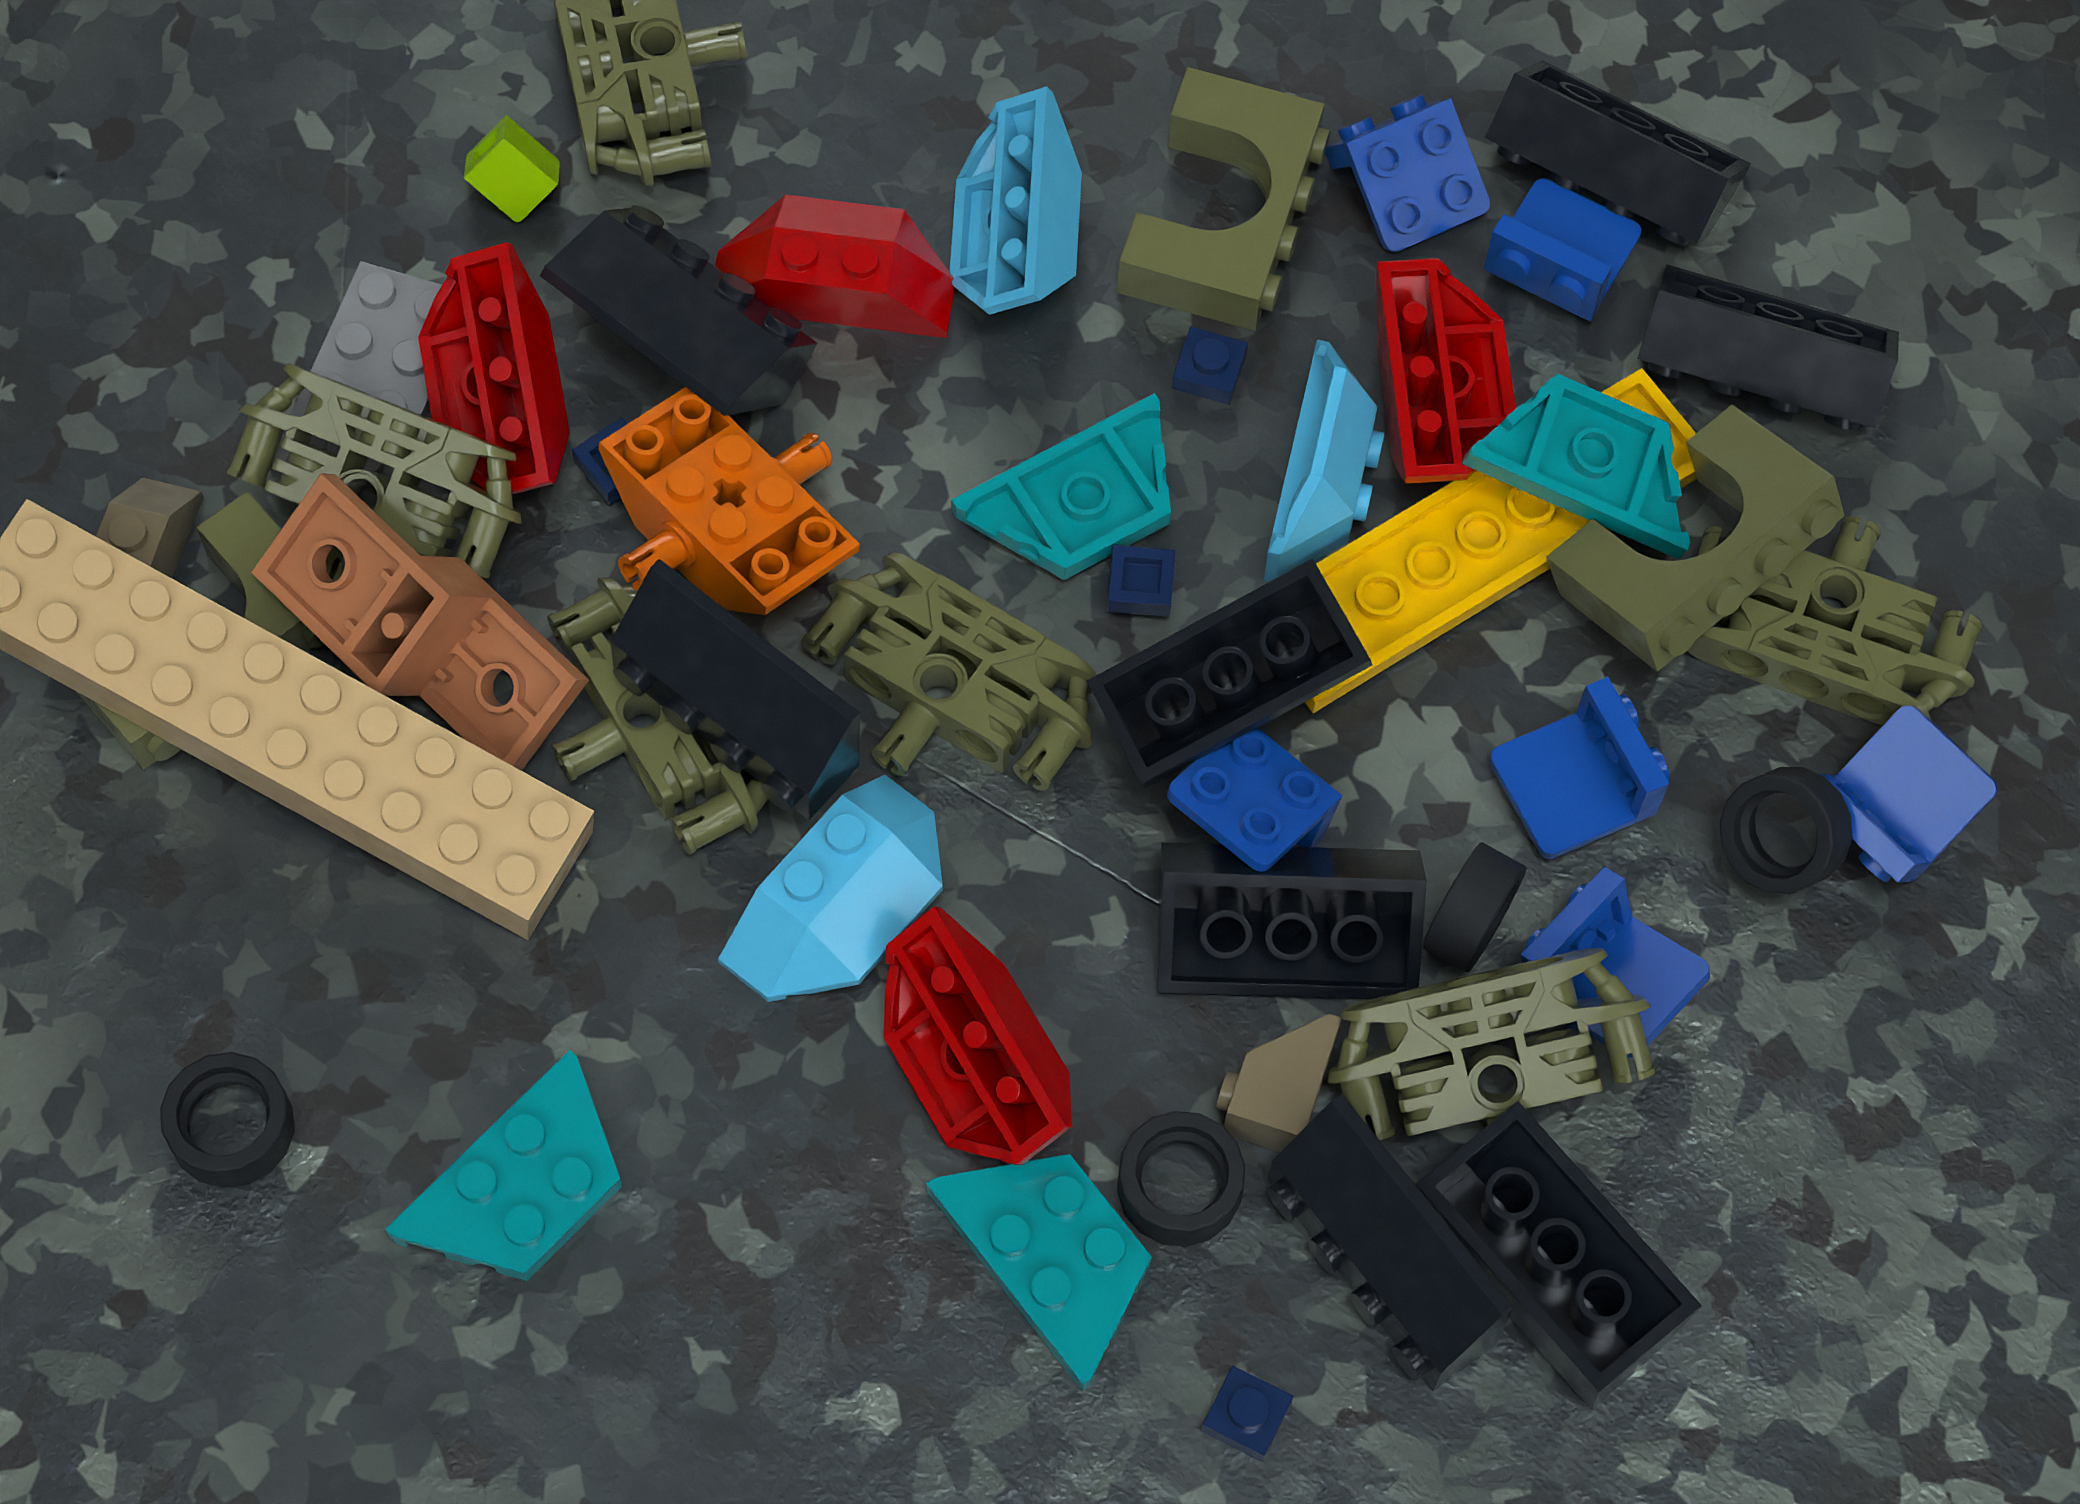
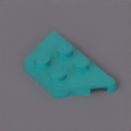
[1461,373,1690,559]
[951,393,1171,580]
[385,1050,622,1281]
[926,1154,1152,1392]

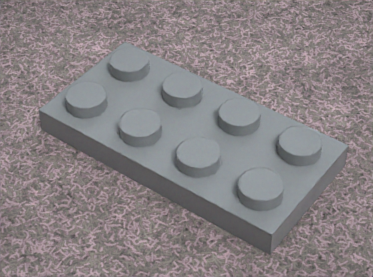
[270,261,442,506]

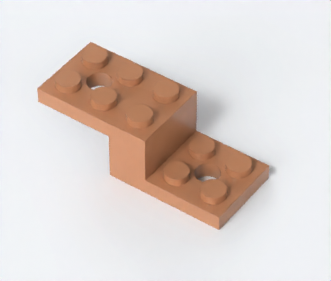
[251,473,589,771]

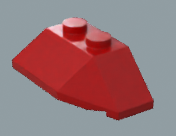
[715,195,955,338]
[418,242,570,495]
[1376,258,1516,483]
[884,906,1072,1165]

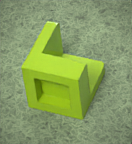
[464,115,560,222]

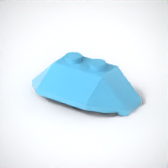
[950,86,1082,315]
[1263,340,1385,582]
[718,775,943,1002]

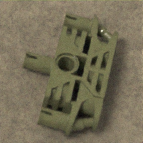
[553,0,747,187]
[226,363,522,581]
[1688,516,1982,726]
[801,552,1097,791]
[547,578,769,855]
[1326,948,1656,1140]

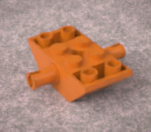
[598,387,860,615]

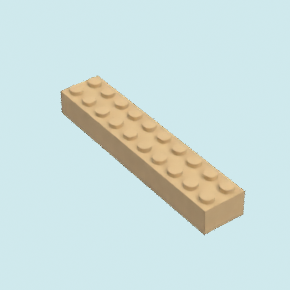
[0,499,594,940]

